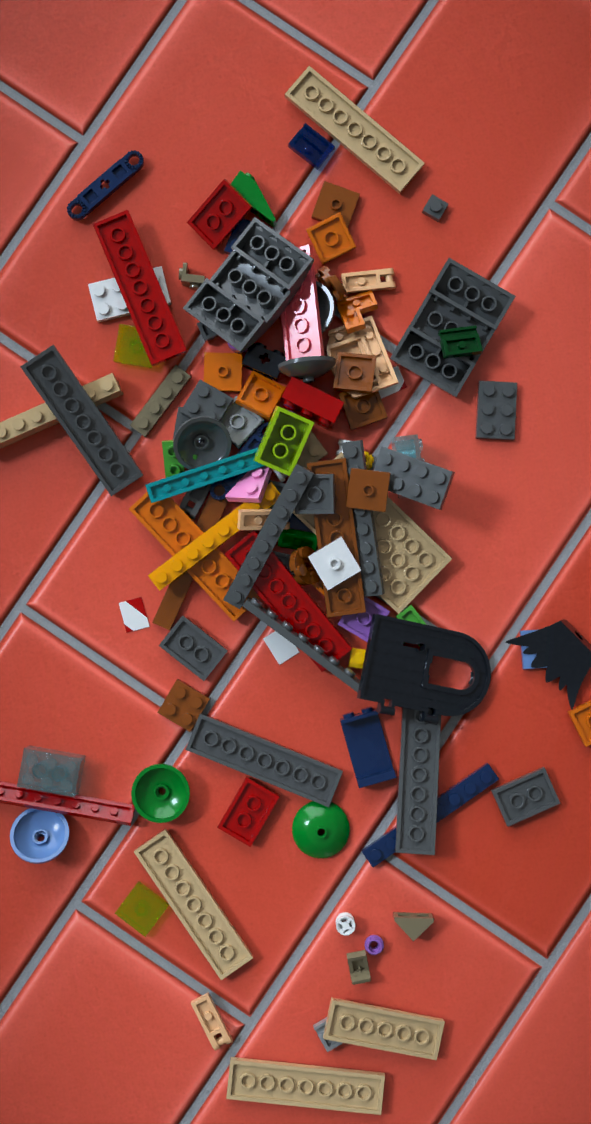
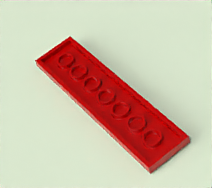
[93,210,188,366]
[225,530,352,672]

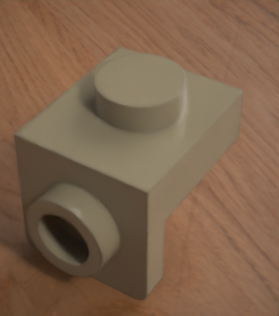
[179,262,206,290]
[346,950,371,985]

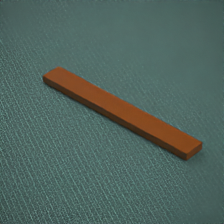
[152,486,228,630]

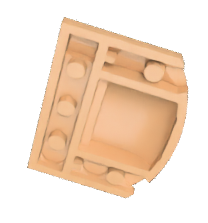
[327,316,398,399]

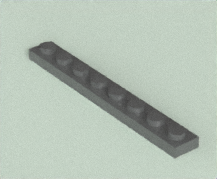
[342,440,385,597]
[223,464,314,609]
[242,597,360,693]

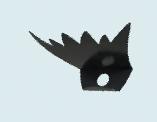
[505,619,591,709]

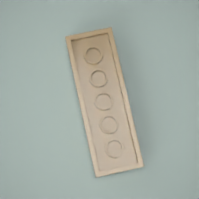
[323,997,445,1060]

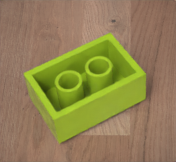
[253,406,314,476]

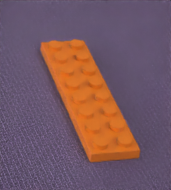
[129,492,260,622]

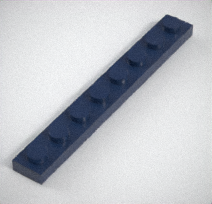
[362,763,499,867]

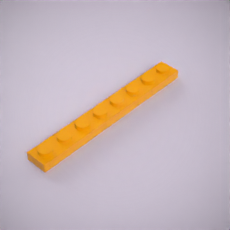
[148,482,280,591]

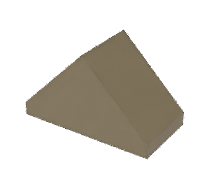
[393,912,434,941]

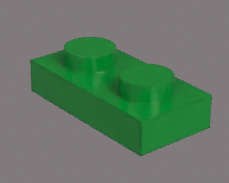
[278,529,317,551]

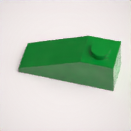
[231,171,276,228]

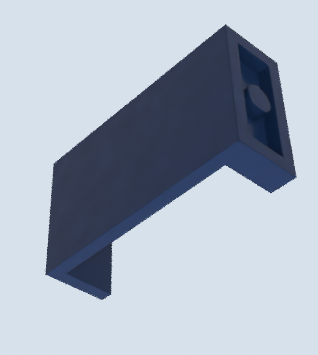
[340,707,397,788]

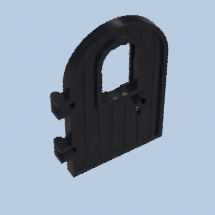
[357,614,491,724]

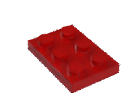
[187,179,253,250]
[217,776,280,847]

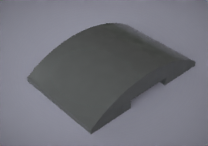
[183,217,314,353]
[390,258,516,397]

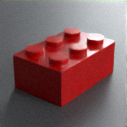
[281,376,344,429]

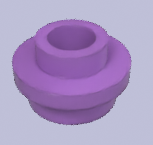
[364,935,384,955]

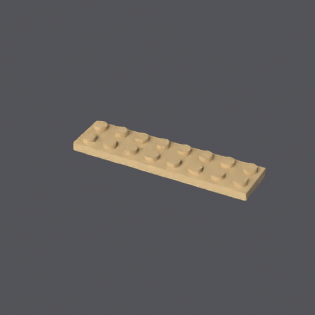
[285,66,425,194]
[134,829,253,980]
[226,1057,385,1115]

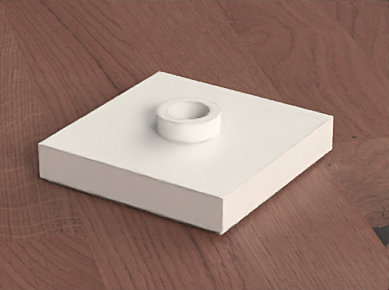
[308,537,361,590]

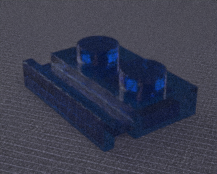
[288,123,335,170]

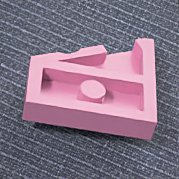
[225,467,272,503]

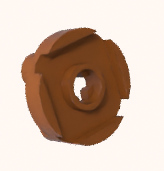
[315,266,347,302]
[289,546,320,585]

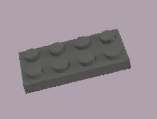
[374,447,455,510]

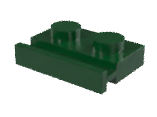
[438,325,483,359]

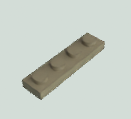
[130,365,191,437]

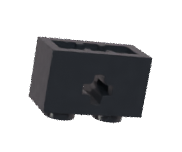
[242,342,286,382]

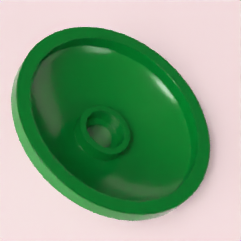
[131,764,190,823]
[292,801,350,858]

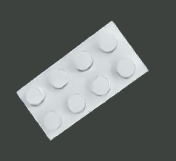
[88,266,171,323]

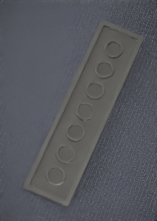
[20,344,143,496]
[395,707,441,855]
[185,713,343,807]

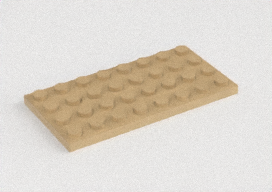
[293,452,452,614]

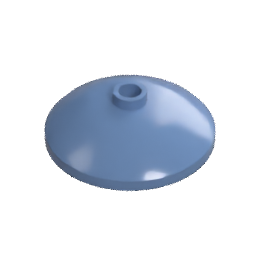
[10,808,69,864]

